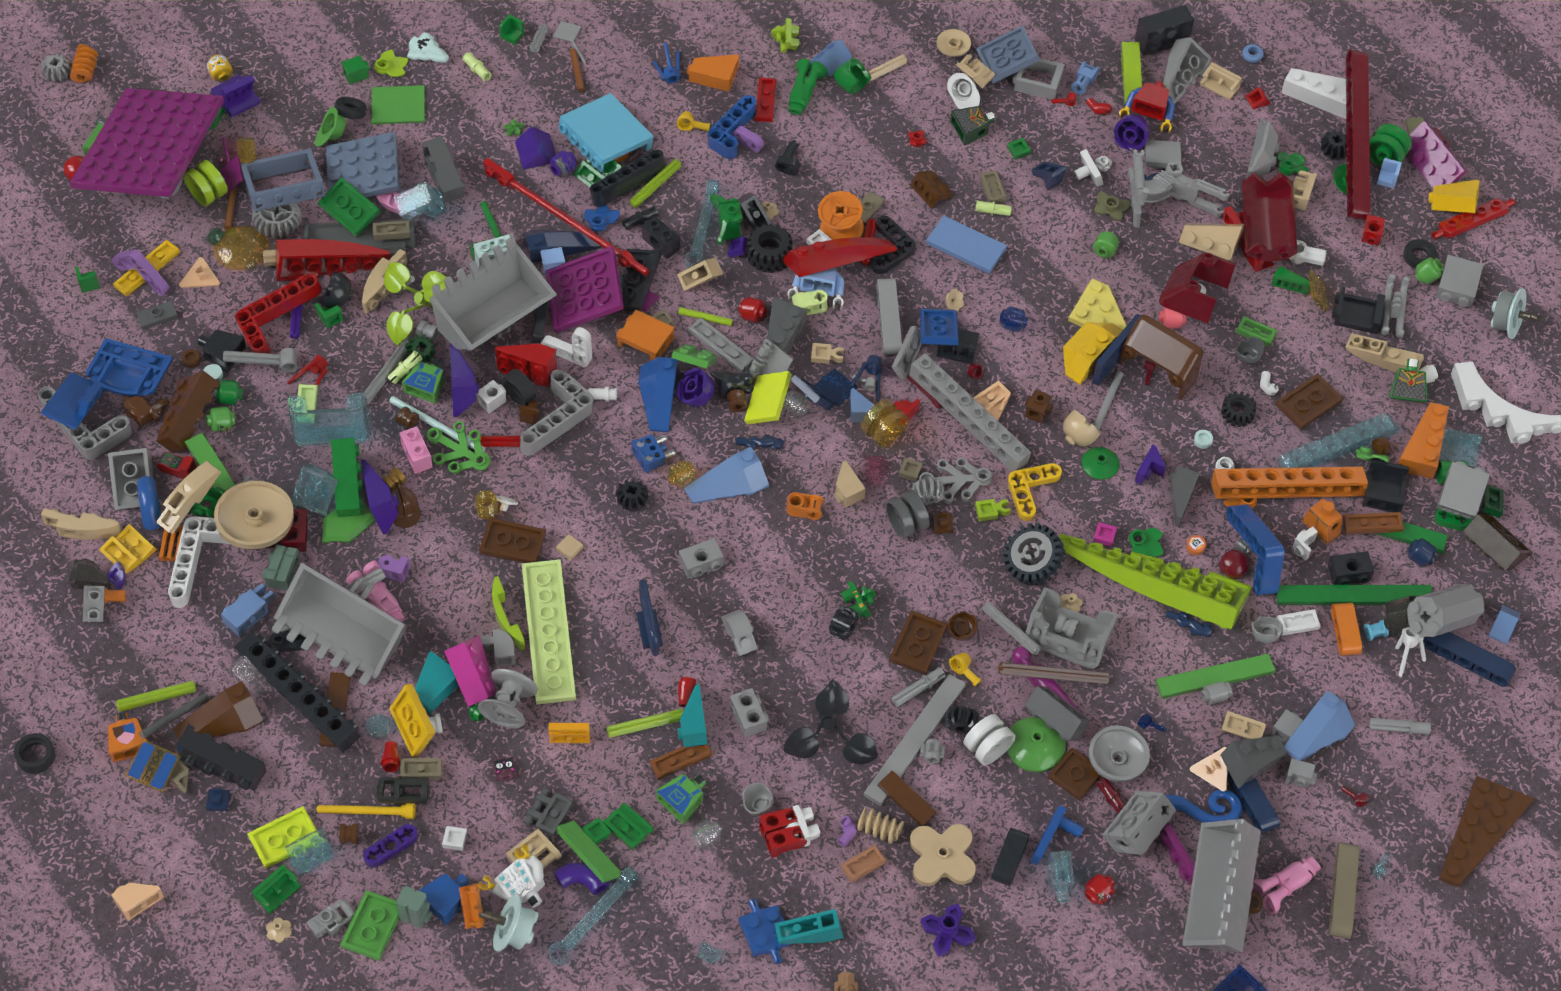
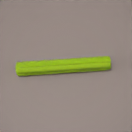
[629,159,682,208]
[116,681,196,711]
[607,708,684,738]

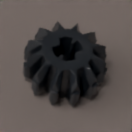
[1321,130,1346,160]
[616,478,648,512]
[829,606,859,640]
[945,705,980,734]

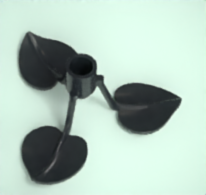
[783,680,878,764]

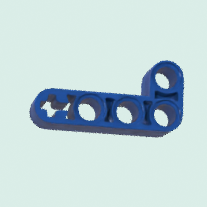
[708,95,756,159]

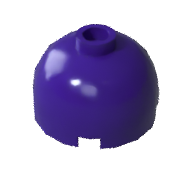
[1113,115,1150,151]
[677,368,715,407]

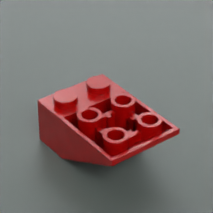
[495,343,557,387]

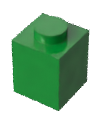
[341,55,370,85]

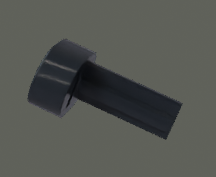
[775,140,801,176]

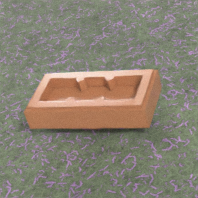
[840,845,887,883]

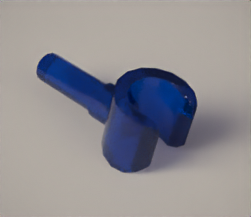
[1137,714,1167,733]

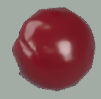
[1219,549,1250,579]

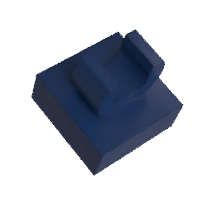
[206,788,230,811]

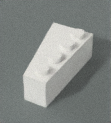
[1281,68,1346,119]

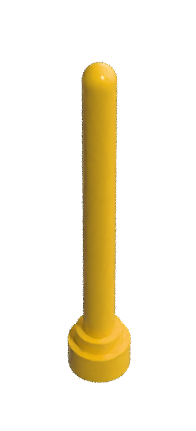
[316,803,416,819]

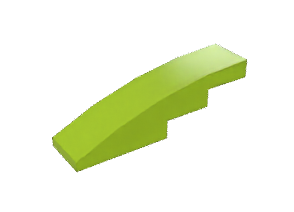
[1121,42,1142,105]

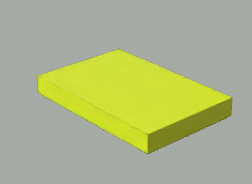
[744,371,792,424]
[247,806,322,869]

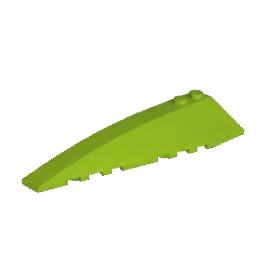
[1058,534,1253,629]

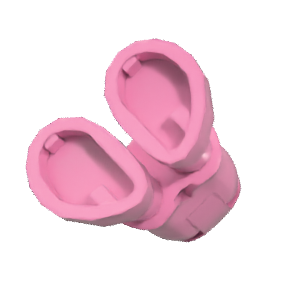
[346,561,405,622]
[1252,856,1321,915]

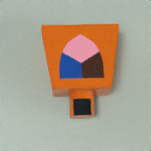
[108,712,148,763]

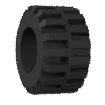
[747,223,793,273]

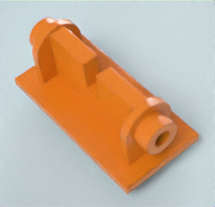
[459,883,485,929]

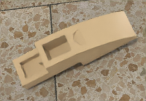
[362,249,407,314]
[1346,333,1424,372]
[156,461,221,534]
[41,508,122,540]

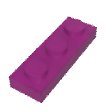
[1159,822,1195,885]

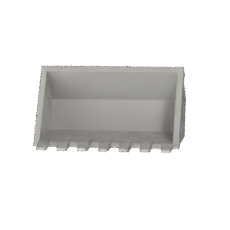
[430,238,557,351]
[272,562,408,686]
[1183,819,1261,953]

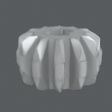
[41,53,72,82]
[912,478,944,505]

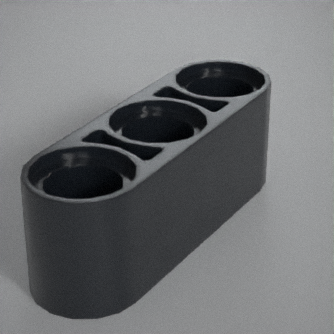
[991,827,1030,887]

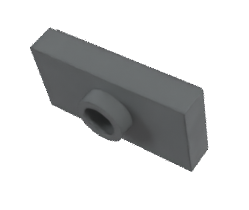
[136,301,178,330]

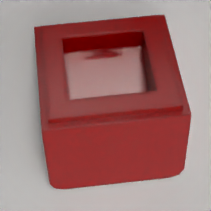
[1245,86,1271,109]

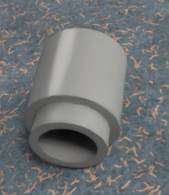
[1201,681,1232,705]

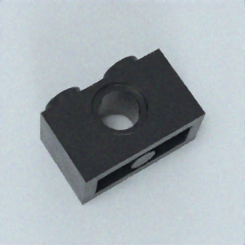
[642,216,680,259]
[1327,551,1374,585]

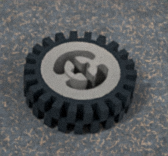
[1002,523,1065,586]

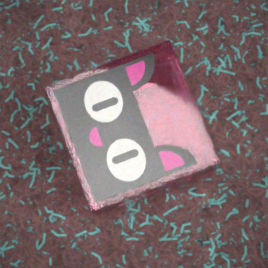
[493,757,517,781]

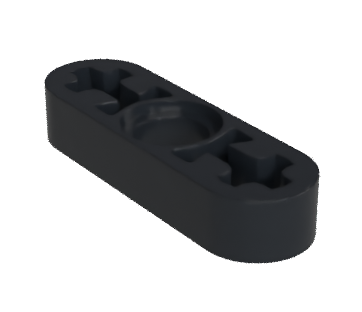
[531,300,549,344]

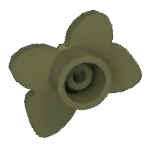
[1094,192,1131,221]

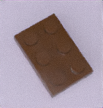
[1275,374,1343,430]
[479,518,546,563]
[889,610,948,675]

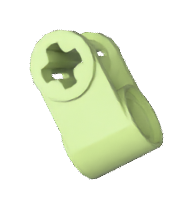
[792,290,828,316]

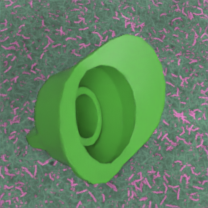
[315,107,347,147]

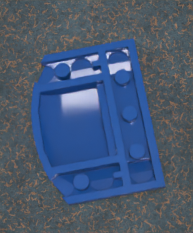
[85,338,173,397]

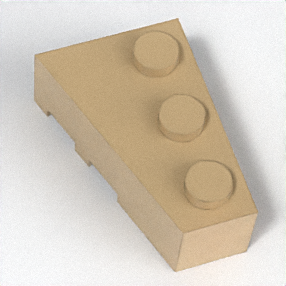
[1179,223,1245,260]

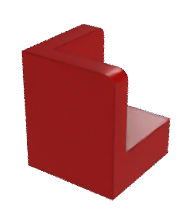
[891,398,920,424]

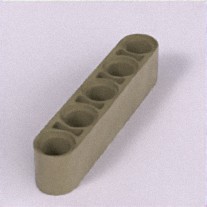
[1329,842,1360,939]

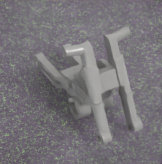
[1127,149,1230,228]

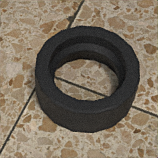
[502,369,536,406]
[14,733,55,774]

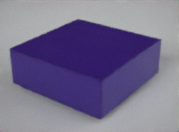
[727,236,747,258]

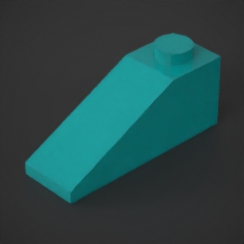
[677,684,708,747]
[775,909,844,944]

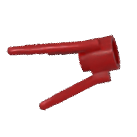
[287,355,328,386]

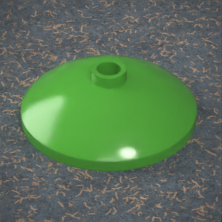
[1007,717,1066,772]

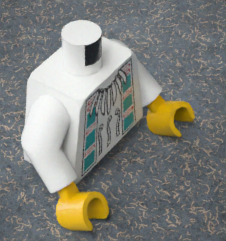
[478,844,545,908]

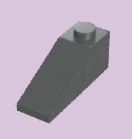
[1168,466,1200,527]

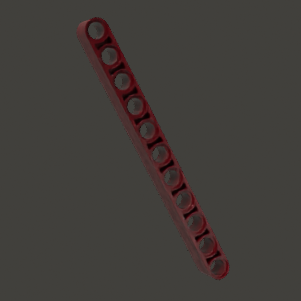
[1346,49,1370,220]

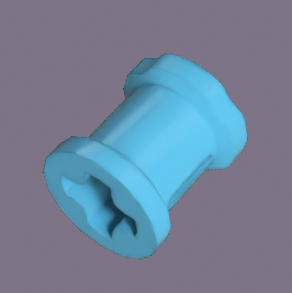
[1363,620,1389,641]

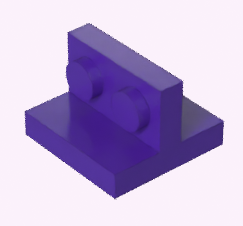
[211,74,261,118]

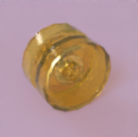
[860,399,909,448]

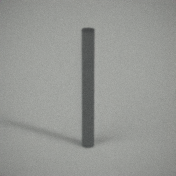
[139,693,209,739]

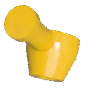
[677,111,710,132]
[949,653,982,687]

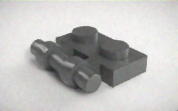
[523,788,573,837]

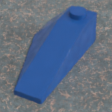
[638,357,678,433]

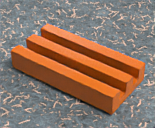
[159,525,184,562]

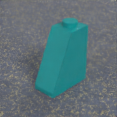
[415,651,459,715]

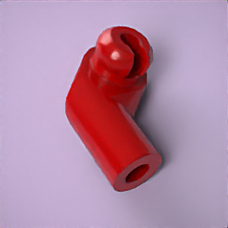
[1086,98,1112,115]

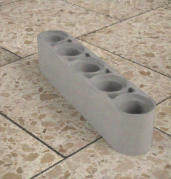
[876,278,902,355]

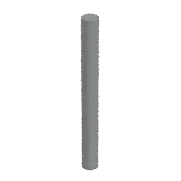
[1093,371,1124,431]

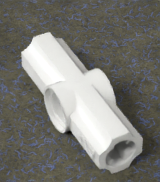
[1288,240,1327,266]

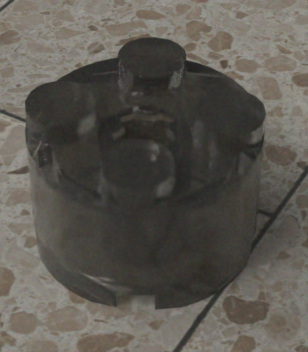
[1384,595,1417,639]

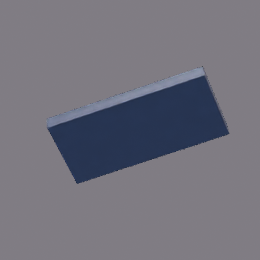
[1093,314,1141,386]

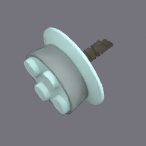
[1491,288,1544,339]

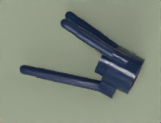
[850,355,882,401]

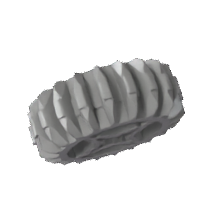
[252,203,301,239]

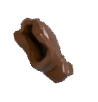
[123,396,169,428]

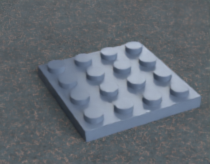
[326,132,400,197]

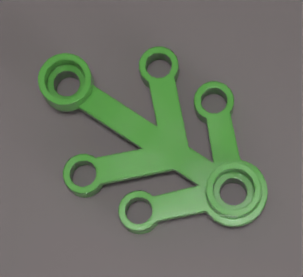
[427,421,491,474]

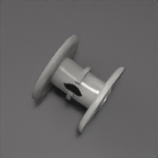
[478,669,538,728]

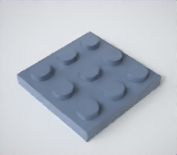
[976,25,1040,83]

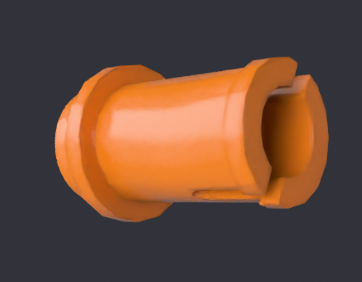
[104,588,126,604]

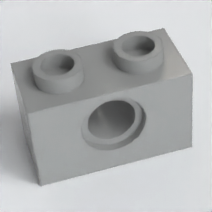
[679,538,724,579]

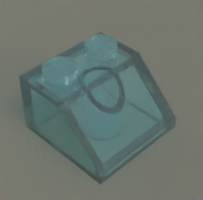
[291,464,338,516]

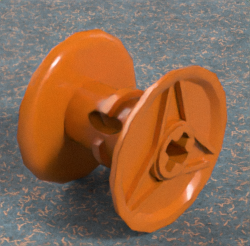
[818,191,864,240]

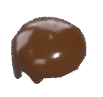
[947,611,978,641]

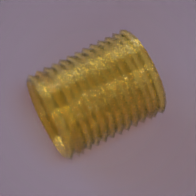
[475,490,498,520]

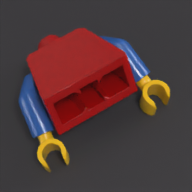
[1119,81,1175,133]

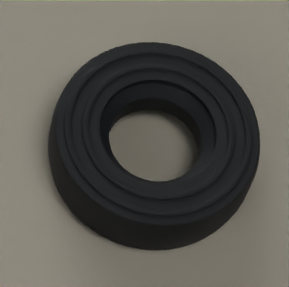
[334,97,367,119]
[1403,239,1437,269]

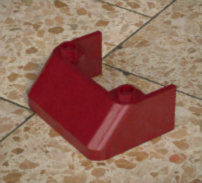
[1159,252,1236,324]

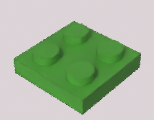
[672,344,718,369]

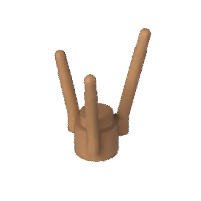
[834,972,858,991]

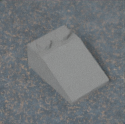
[108,448,153,510]

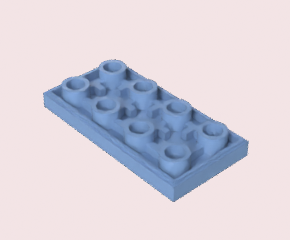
[926,216,1007,274]

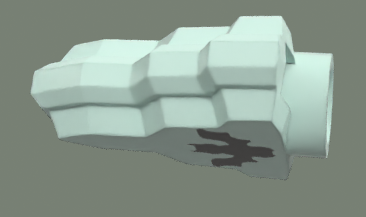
[407,32,449,63]

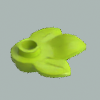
[374,50,408,77]

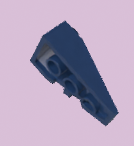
[523,230,602,263]

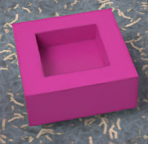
[1093,522,1117,547]

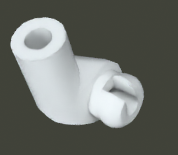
[1260,371,1279,396]

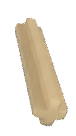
[868,54,907,82]

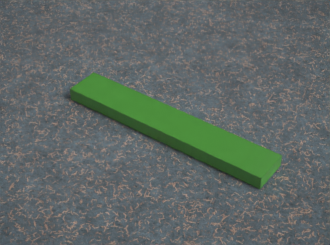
[1156,654,1275,699]

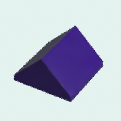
[515,126,556,170]

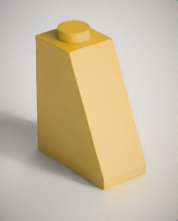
[1428,180,1480,213]

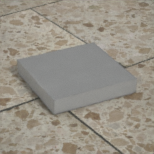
[1144,140,1182,168]

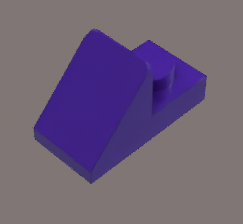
[1135,444,1166,485]

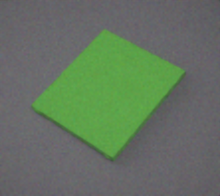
[371,85,425,124]

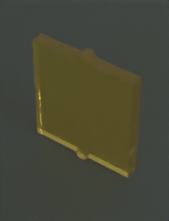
[1308,270,1328,311]

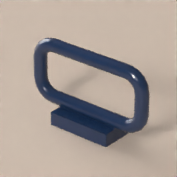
[636,579,663,656]

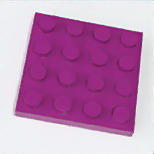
[546,246,624,333]

